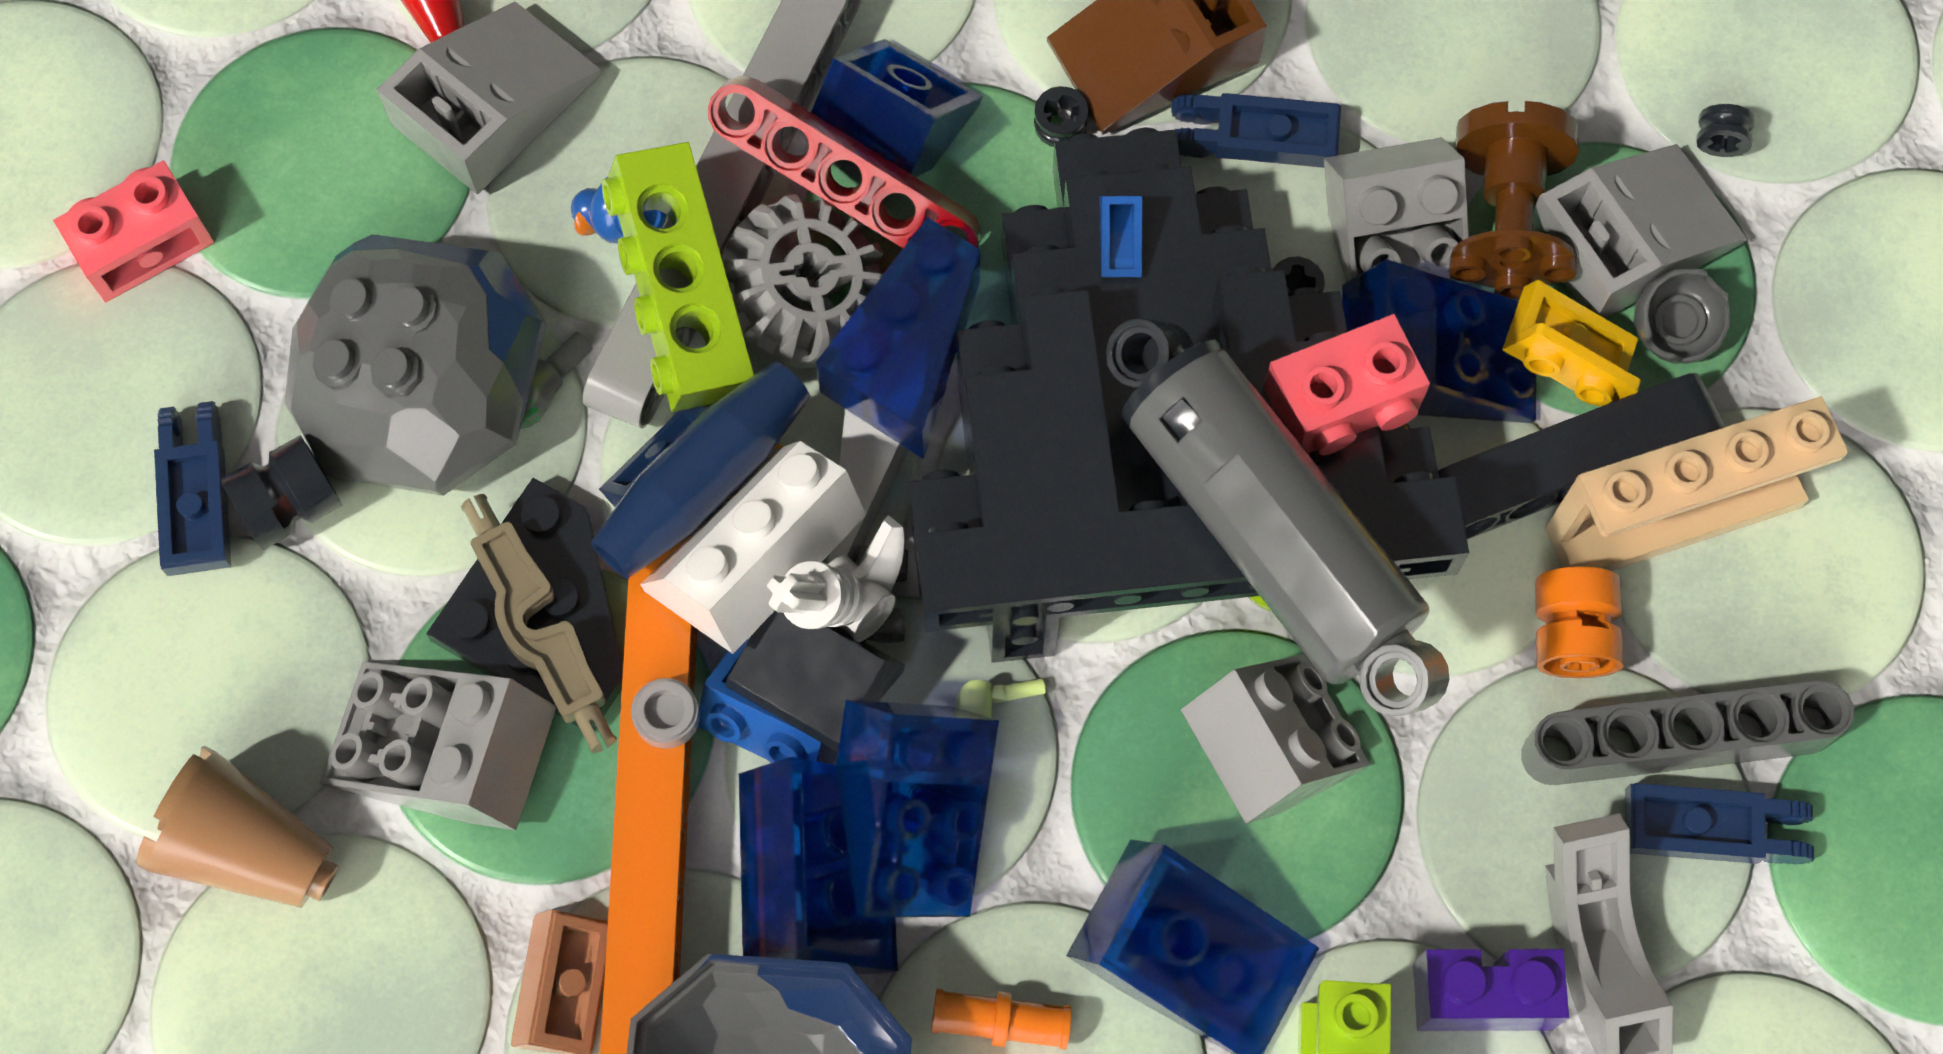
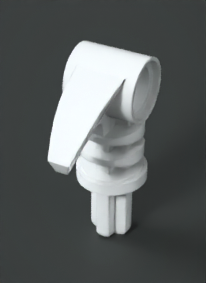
[767,515,904,642]

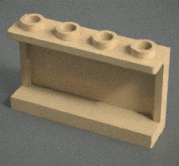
[1545,396,1848,571]

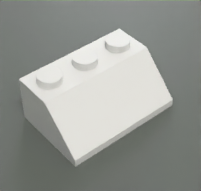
[640,441,866,654]

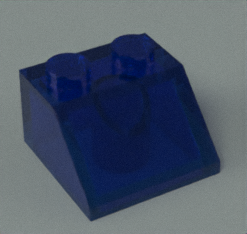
[811,39,983,177]

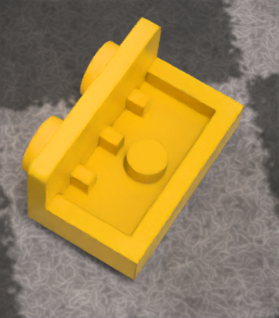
[1502,280,1641,406]

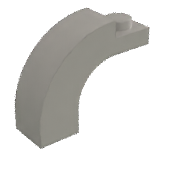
[1545,813,1673,1054]

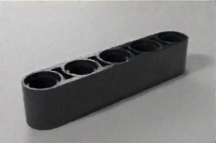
[1438,373,1727,539]

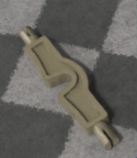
[461,494,617,753]

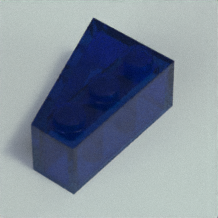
[815,217,980,460]

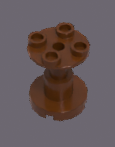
[1449,101,1579,301]

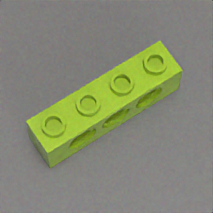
[602,142,754,412]

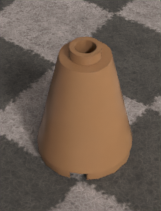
[136,746,339,908]

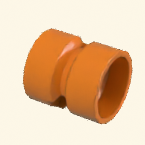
[1535,567,1624,679]

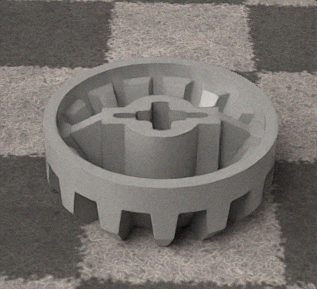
[720,194,888,368]

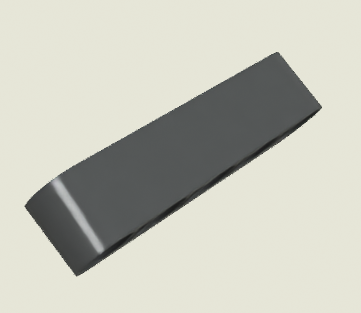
[1521,681,1854,785]

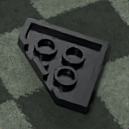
[426,477,623,731]

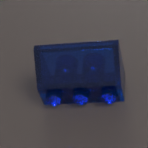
[739,757,898,975]

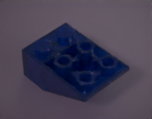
[1342,259,1536,423]
[836,700,999,917]

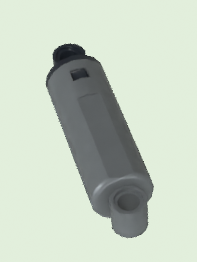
[1106,318,1450,716]

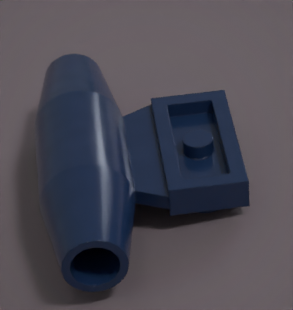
[591,362,810,579]

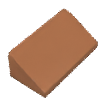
[511,909,608,1054]

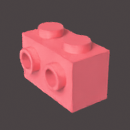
[53,160,214,303]
[1263,314,1430,455]

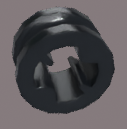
[1034,86,1089,147]
[1696,104,1755,157]

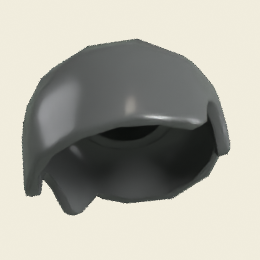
[1634,268,1731,364]

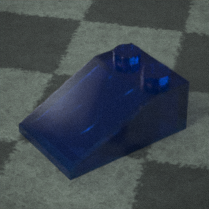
[1066,839,1319,1054]

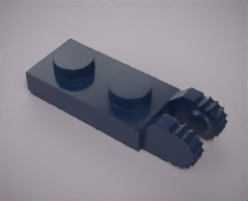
[1171,93,1341,168]
[154,401,231,576]
[1625,783,1814,865]

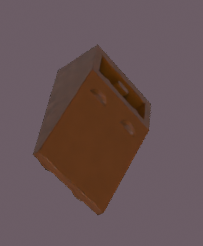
[1047,0,1267,135]

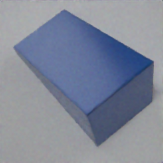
[1099,196,1142,277]

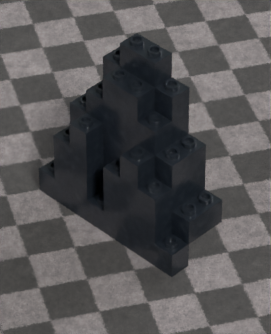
[909,127,1470,663]

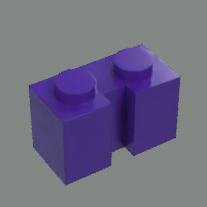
[1413,949,1569,1031]

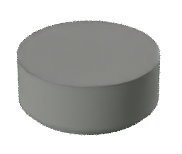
[631,678,700,749]

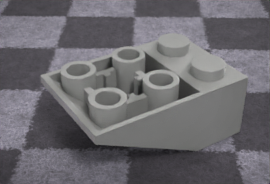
[376,1,602,195]
[1533,144,1747,318]
[320,662,556,830]

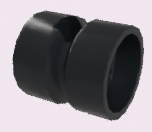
[220,435,343,550]

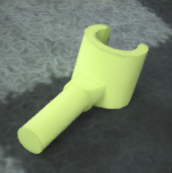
[956,678,1046,724]

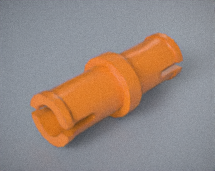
[931,988,1072,1050]

